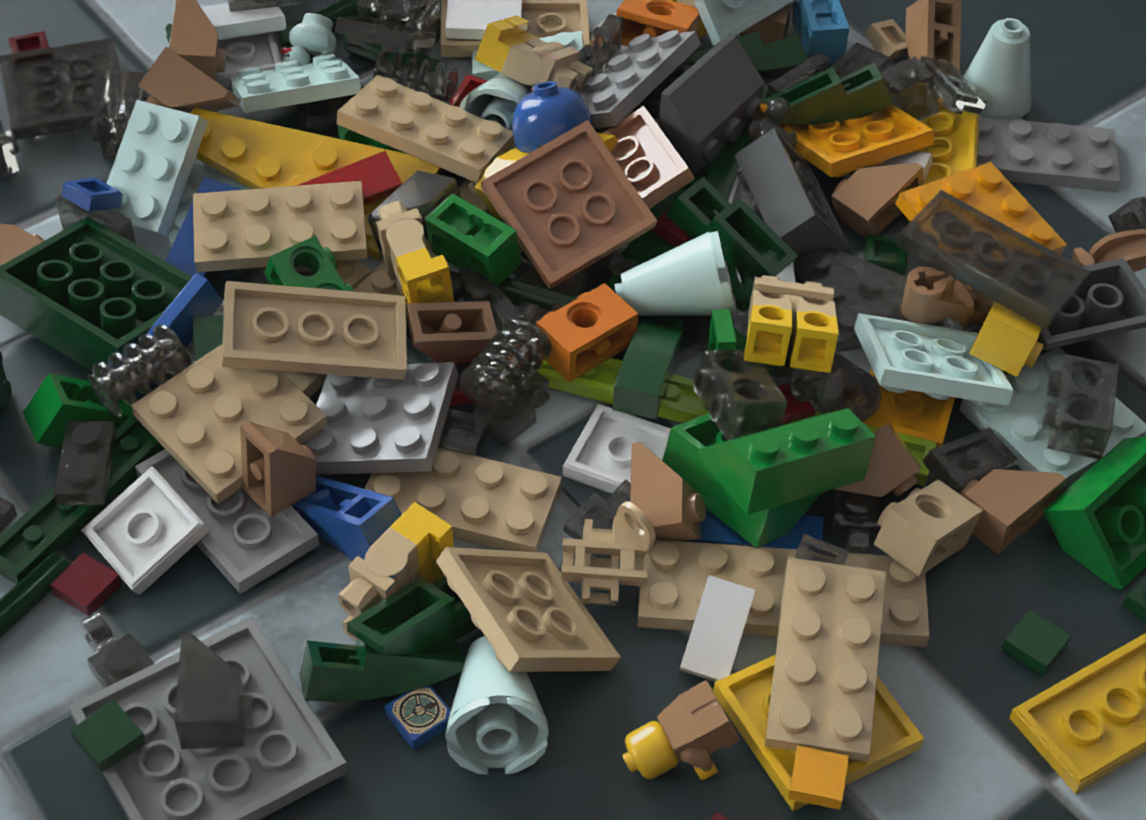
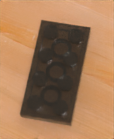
[896,190,1090,330]

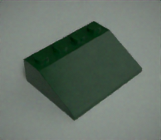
[0,216,192,387]

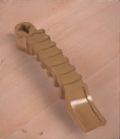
[901,229,1146,329]

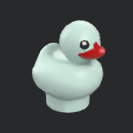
[280,13,337,66]

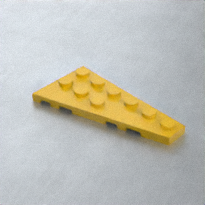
[190,107,443,261]

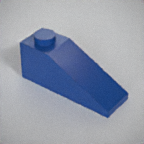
[291,476,402,561]

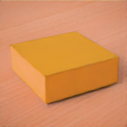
[788,745,849,810]

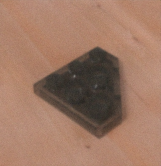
[793,247,954,353]

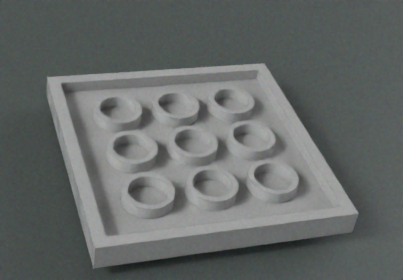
[68,616,348,820]

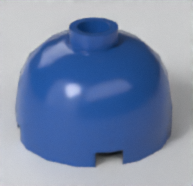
[512,81,593,153]

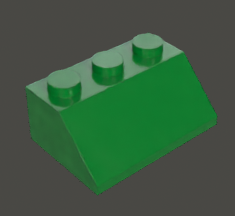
[662,404,822,548]
[697,408,876,515]
[1043,437,1146,589]

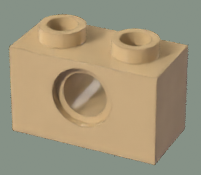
[874,480,983,577]

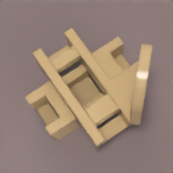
[561,501,656,606]

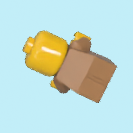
[622,680,740,780]

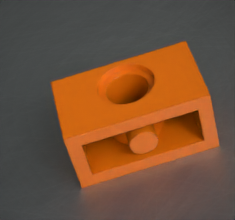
[613,0,701,47]
[536,283,638,382]

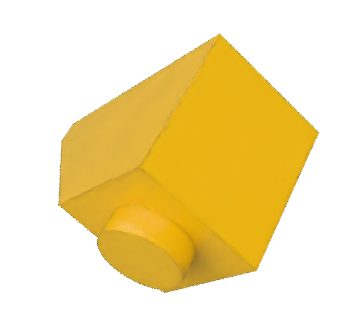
[969,294,1044,377]

